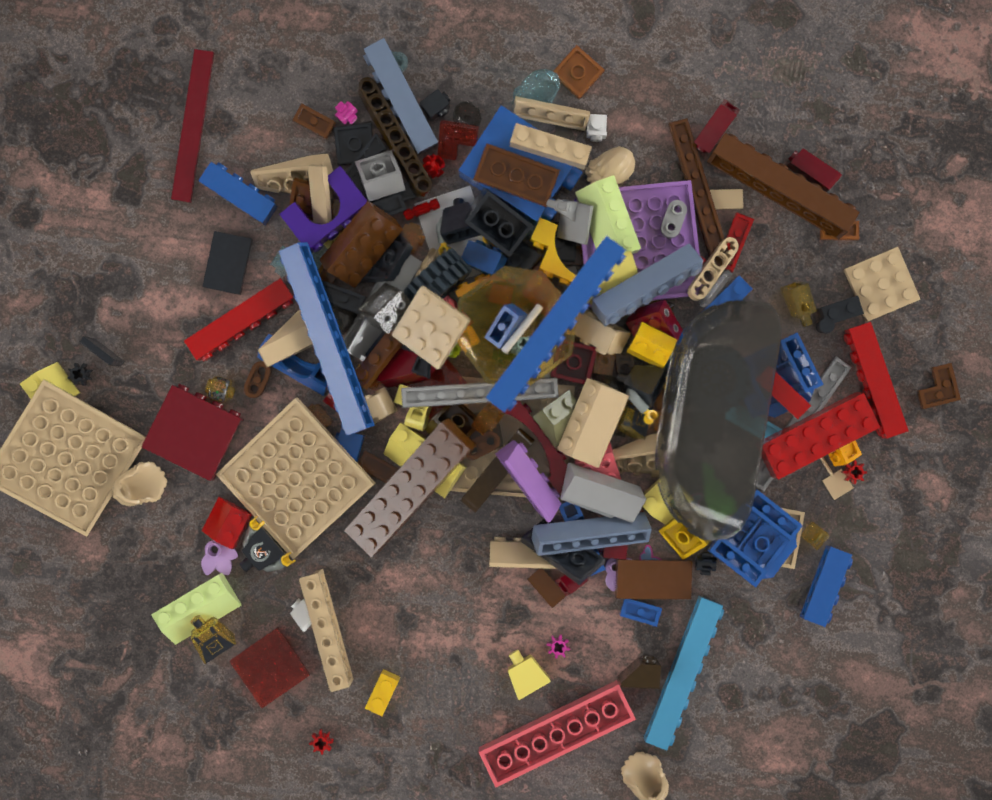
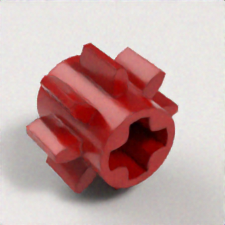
[422,154,445,179]
[841,460,867,484]
[309,729,334,755]

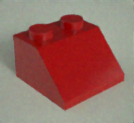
[202,496,252,550]

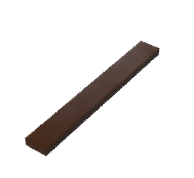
[668,118,732,267]

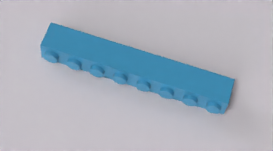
[643,595,724,750]

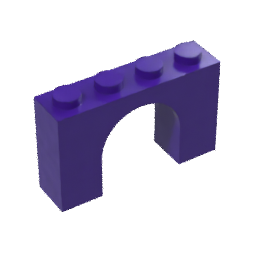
[279,166,368,253]

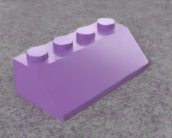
[495,440,561,523]

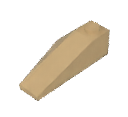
[251,154,333,199]
[258,310,313,367]
[613,432,677,477]

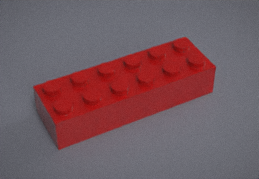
[755,392,880,480]

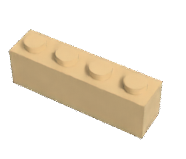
[510,123,592,170]

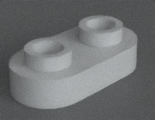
[660,200,687,239]

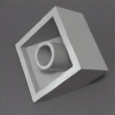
[355,150,405,202]

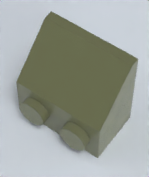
[532,390,577,448]

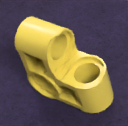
[394,384,432,431]

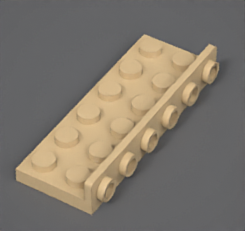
[299,569,354,692]

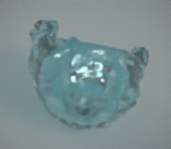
[512,69,561,104]

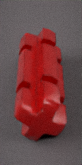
[403,198,440,220]

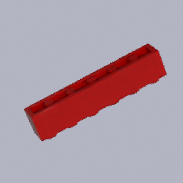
[184,278,295,362]
[844,322,909,439]

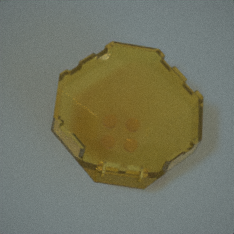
[457,266,578,388]

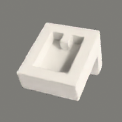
[586,114,607,142]

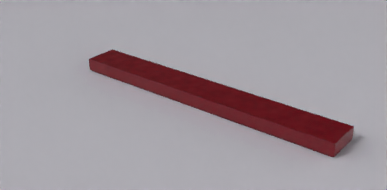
[171,49,215,203]

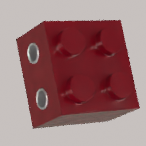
[626,299,683,343]

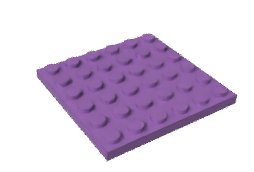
[576,180,703,307]

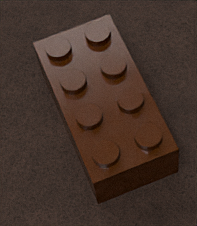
[319,201,403,288]

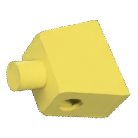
[508,649,551,700]

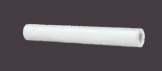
[501,304,543,354]

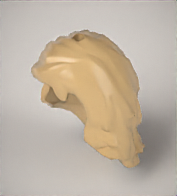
[585,146,635,187]
[113,461,167,507]
[621,752,669,800]

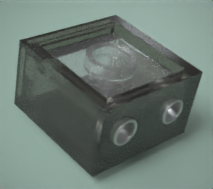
[358,283,411,334]

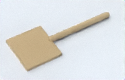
[820,457,854,500]

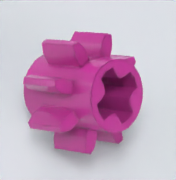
[335,101,358,125]
[546,634,570,659]

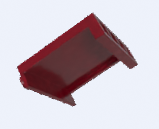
[141,383,244,481]

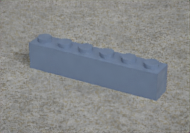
[363,38,439,154]
[591,243,703,327]
[531,512,652,556]

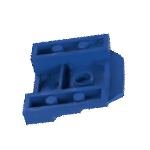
[727,332,824,418]
[707,489,803,587]

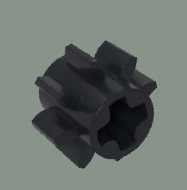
[68,363,93,386]
[695,552,717,576]

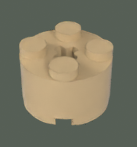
[365,387,398,424]

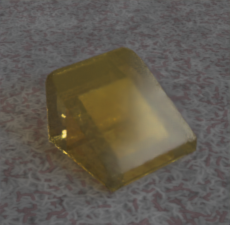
[801,521,829,550]

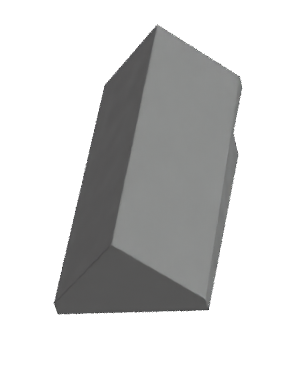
[560,463,647,523]

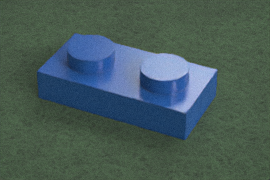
[619,599,662,627]

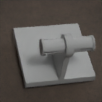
[547,199,593,245]

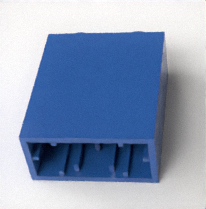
[458,105,583,227]

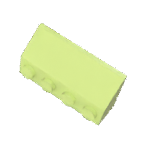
[575,175,641,254]
[151,573,242,645]

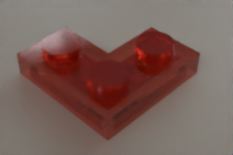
[437,120,479,161]

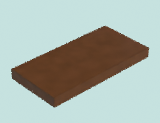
[473,143,560,208]
[615,559,692,599]

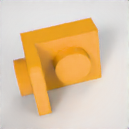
[828,440,862,467]

